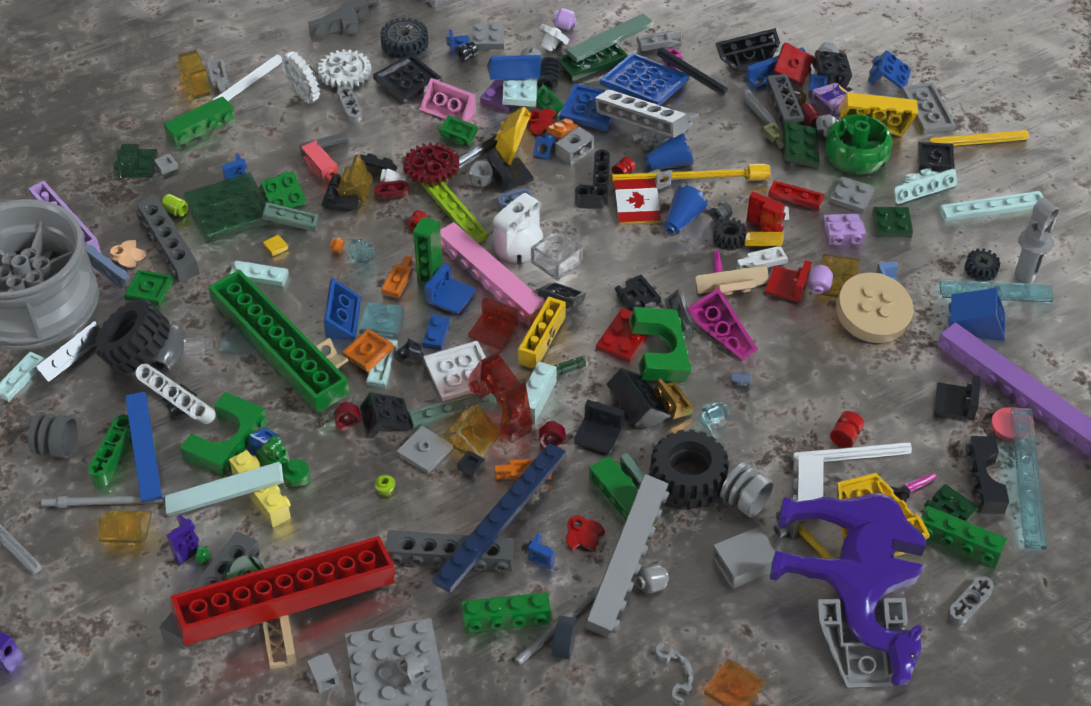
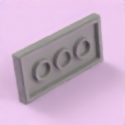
[901,82,956,134]

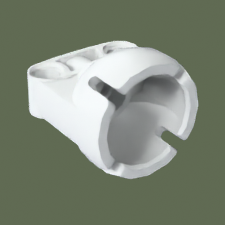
[492,193,543,263]

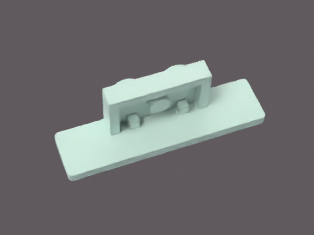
[893,169,957,204]

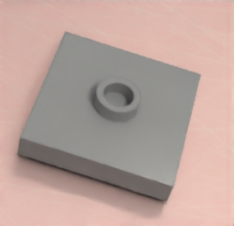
[397,426,453,474]

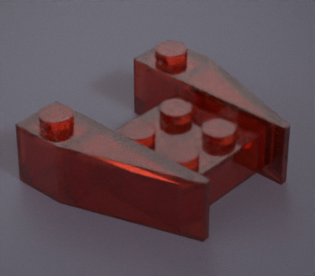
[468,350,532,443]

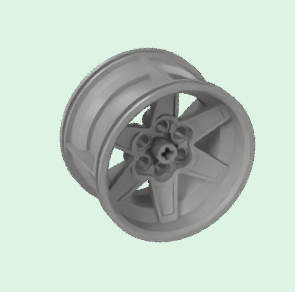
[0,199,99,350]

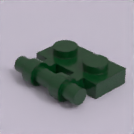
[924,484,979,522]

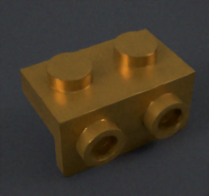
[654,379,695,419]

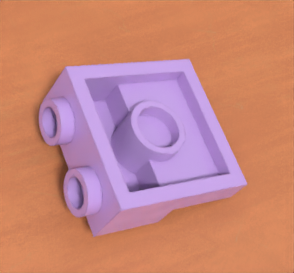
[823,214,866,245]

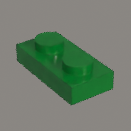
[536,85,564,118]

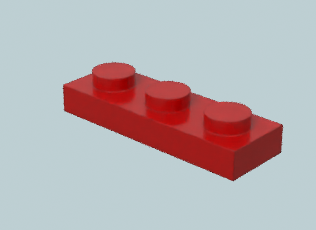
[768,180,825,210]

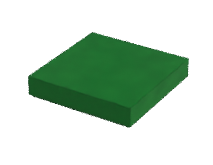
[124,269,174,306]

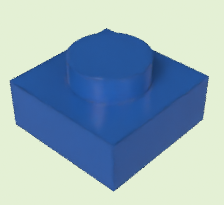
[809,74,828,92]

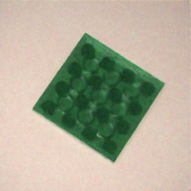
[183,172,272,243]

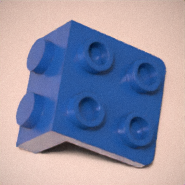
[868,50,911,89]
[424,263,475,314]

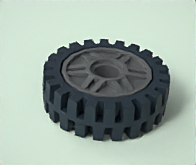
[380,18,428,59]

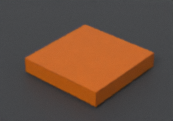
[341,329,395,372]

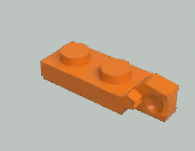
[381,255,414,299]
[494,459,552,481]

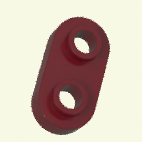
[374,180,409,200]

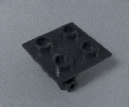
[321,174,364,210]

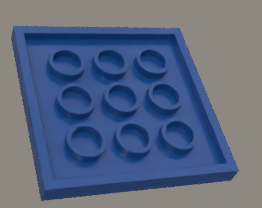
[600,52,689,105]

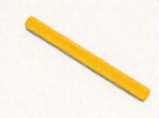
[929,130,1029,146]

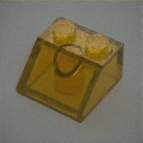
[443,404,502,458]
[99,510,152,546]

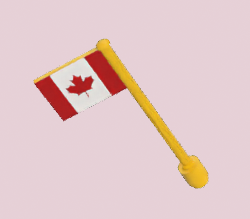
[610,163,770,225]

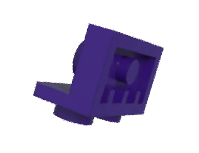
[166,514,199,565]

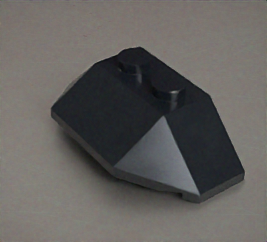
[715,28,780,72]

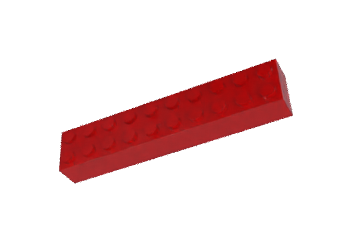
[170,536,395,646]

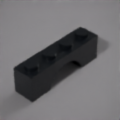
[965,436,1009,514]

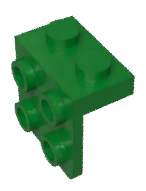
[259,171,306,209]

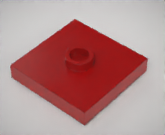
[773,42,814,86]

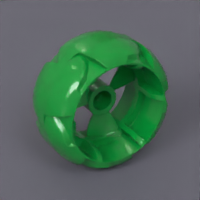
[825,114,893,175]

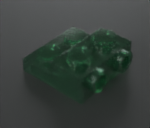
[113,144,158,178]

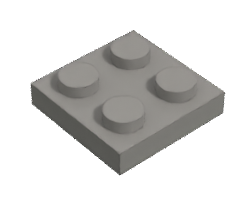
[472,23,504,49]
[829,177,875,214]

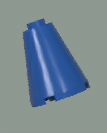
[644,133,694,171]
[664,185,708,235]

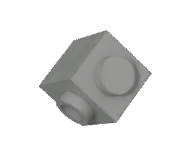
[306,653,340,693]

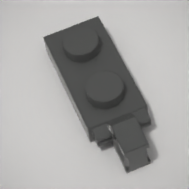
[664,289,693,338]

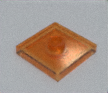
[704,658,766,706]

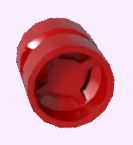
[829,411,865,448]

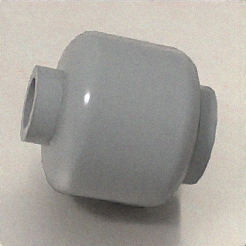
[636,564,669,594]

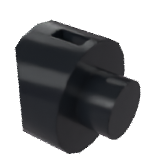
[394,338,424,367]

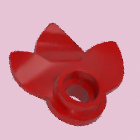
[528,109,556,136]
[566,515,605,551]

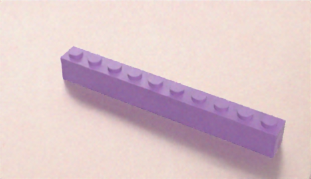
[937,322,1091,457]

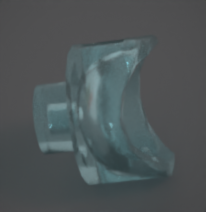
[348,239,375,265]

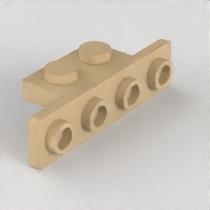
[695,265,769,295]

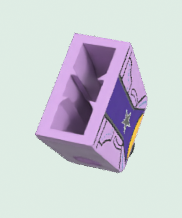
[811,83,854,116]

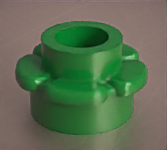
[195,545,211,566]

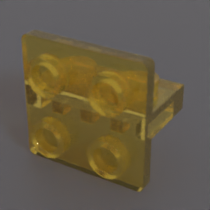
[337,154,372,203]

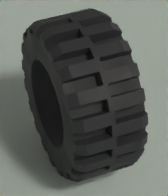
[94,299,170,374]
[650,429,729,508]

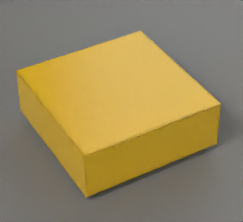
[263,235,288,257]

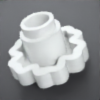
[538,23,570,52]

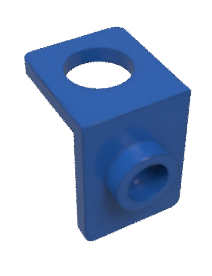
[533,133,558,159]

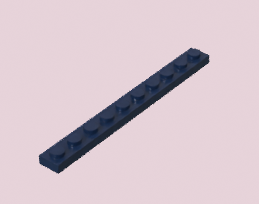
[432,443,566,593]

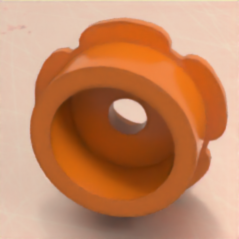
[330,237,345,254]

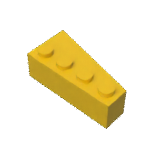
[840,92,918,137]

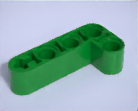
[88,414,132,487]

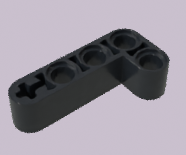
[575,149,610,209]

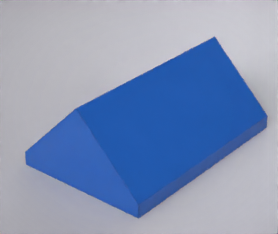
[487,55,541,80]
[323,278,361,340]

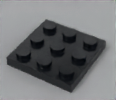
[373,54,442,104]

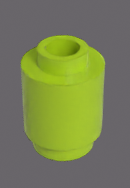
[161,194,189,216]

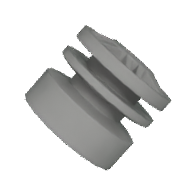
[720,462,774,517]

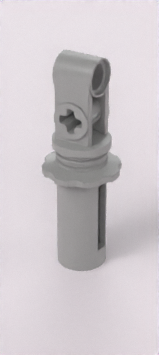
[1014,198,1060,283]

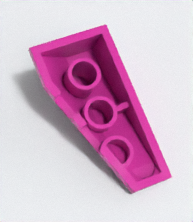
[687,288,758,360]

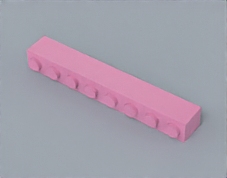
[440,222,545,327]

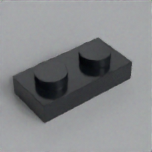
[359,153,397,172]

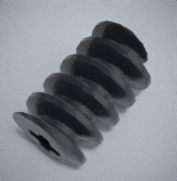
[537,57,562,90]

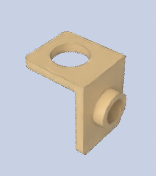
[315,338,348,368]

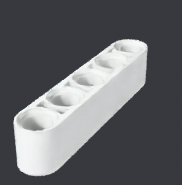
[136,364,215,424]

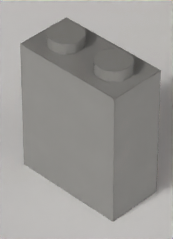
[712,527,777,589]

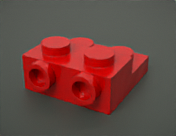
[746,191,786,232]

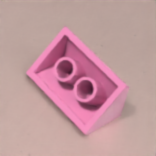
[420,78,476,122]

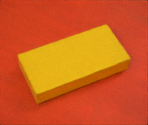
[745,232,784,246]

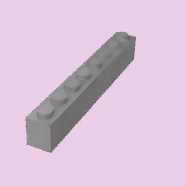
[584,474,669,638]

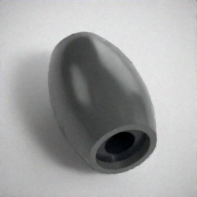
[148,325,185,373]

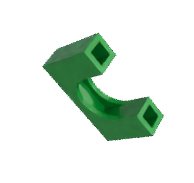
[629,307,692,382]
[180,392,268,477]

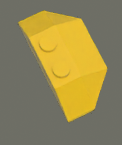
[495,107,531,165]

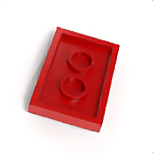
[596,308,649,363]

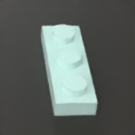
[230,261,289,287]

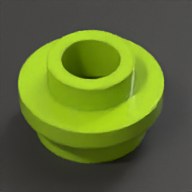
[375,475,395,495]

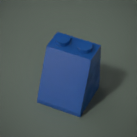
[948,288,1006,341]

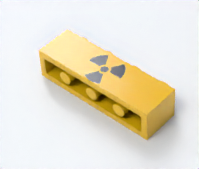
[518,297,566,369]

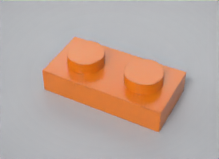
[546,119,579,139]

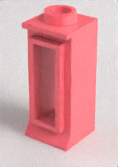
[301,140,338,183]

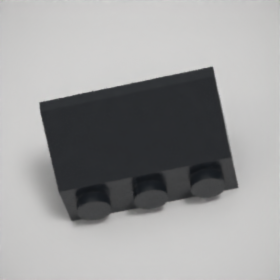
[606,368,672,429]

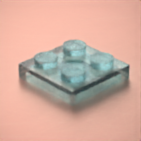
[359,302,404,338]

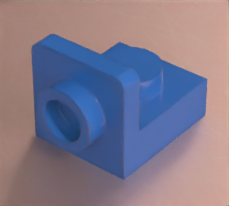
[446,30,469,52]
[222,154,247,182]
[247,428,280,458]
[527,533,555,569]

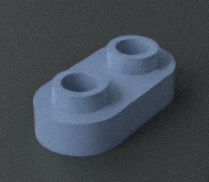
[498,188,532,210]

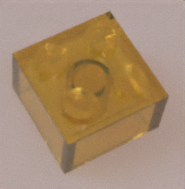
[176,50,211,100]

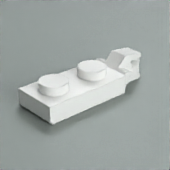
[736,246,788,269]

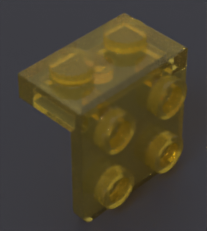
[816,254,860,298]

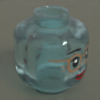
[700,401,730,430]

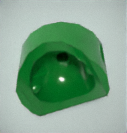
[282,459,311,487]

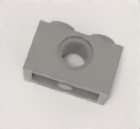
[555,127,594,166]

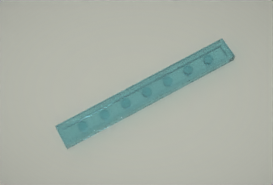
[1011,407,1047,550]

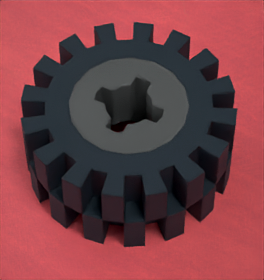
[964,248,1001,281]

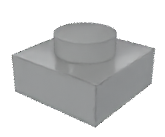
[154,153,178,175]

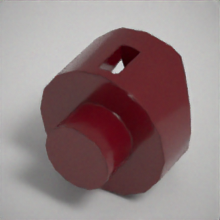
[333,402,362,431]
[539,421,567,449]

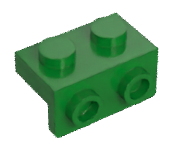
[437,115,479,146]

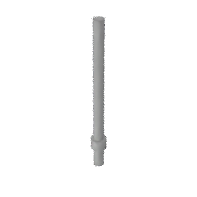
[41,495,166,508]
[514,585,600,665]

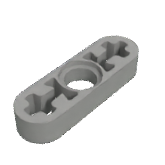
[337,86,363,123]
[948,576,994,625]

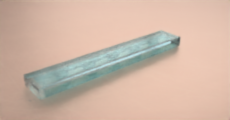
[939,280,1054,303]

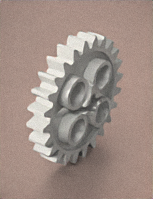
[318,49,371,89]
[281,51,320,104]

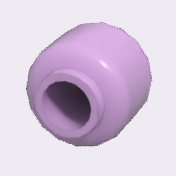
[553,8,577,31]
[807,265,833,294]

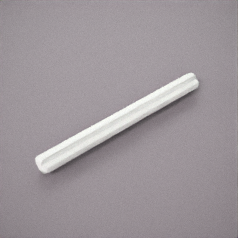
[211,55,282,101]
[793,442,912,462]

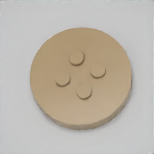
[836,273,914,343]

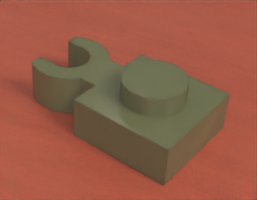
[760,122,784,149]

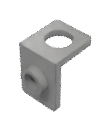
[648,169,672,190]

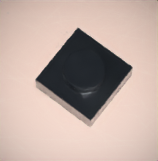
[457,451,485,477]

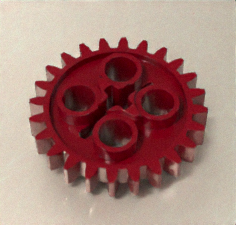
[403,142,460,187]

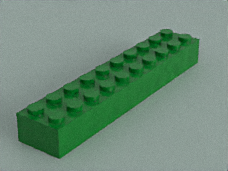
[208,269,350,413]

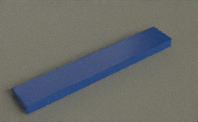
[125,392,163,503]

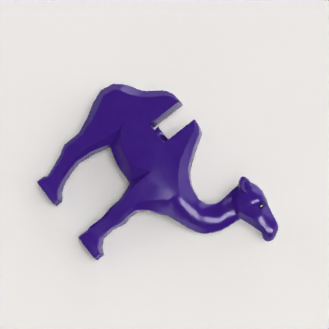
[770,493,926,686]

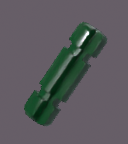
[553,356,586,376]

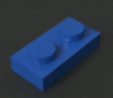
[422,315,450,350]

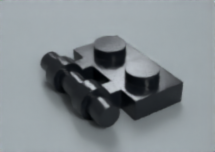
[615,274,661,311]

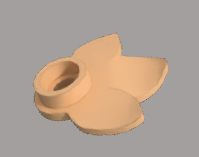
[109,240,147,268]

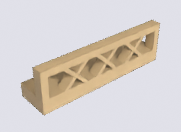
[262,615,297,670]

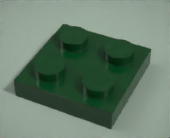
[872,207,913,237]

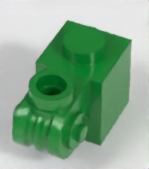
[256,435,290,467]

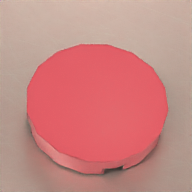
[991,407,1032,443]

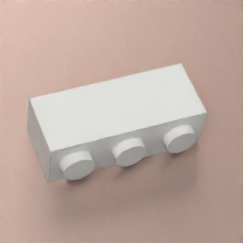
[792,454,823,501]

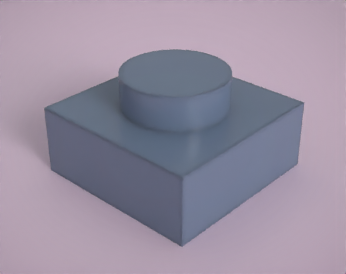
[731,372,752,386]

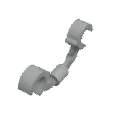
[655,643,694,705]

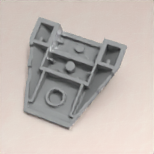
[817,598,908,688]

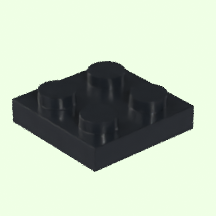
[917,142,955,172]
[538,281,586,308]

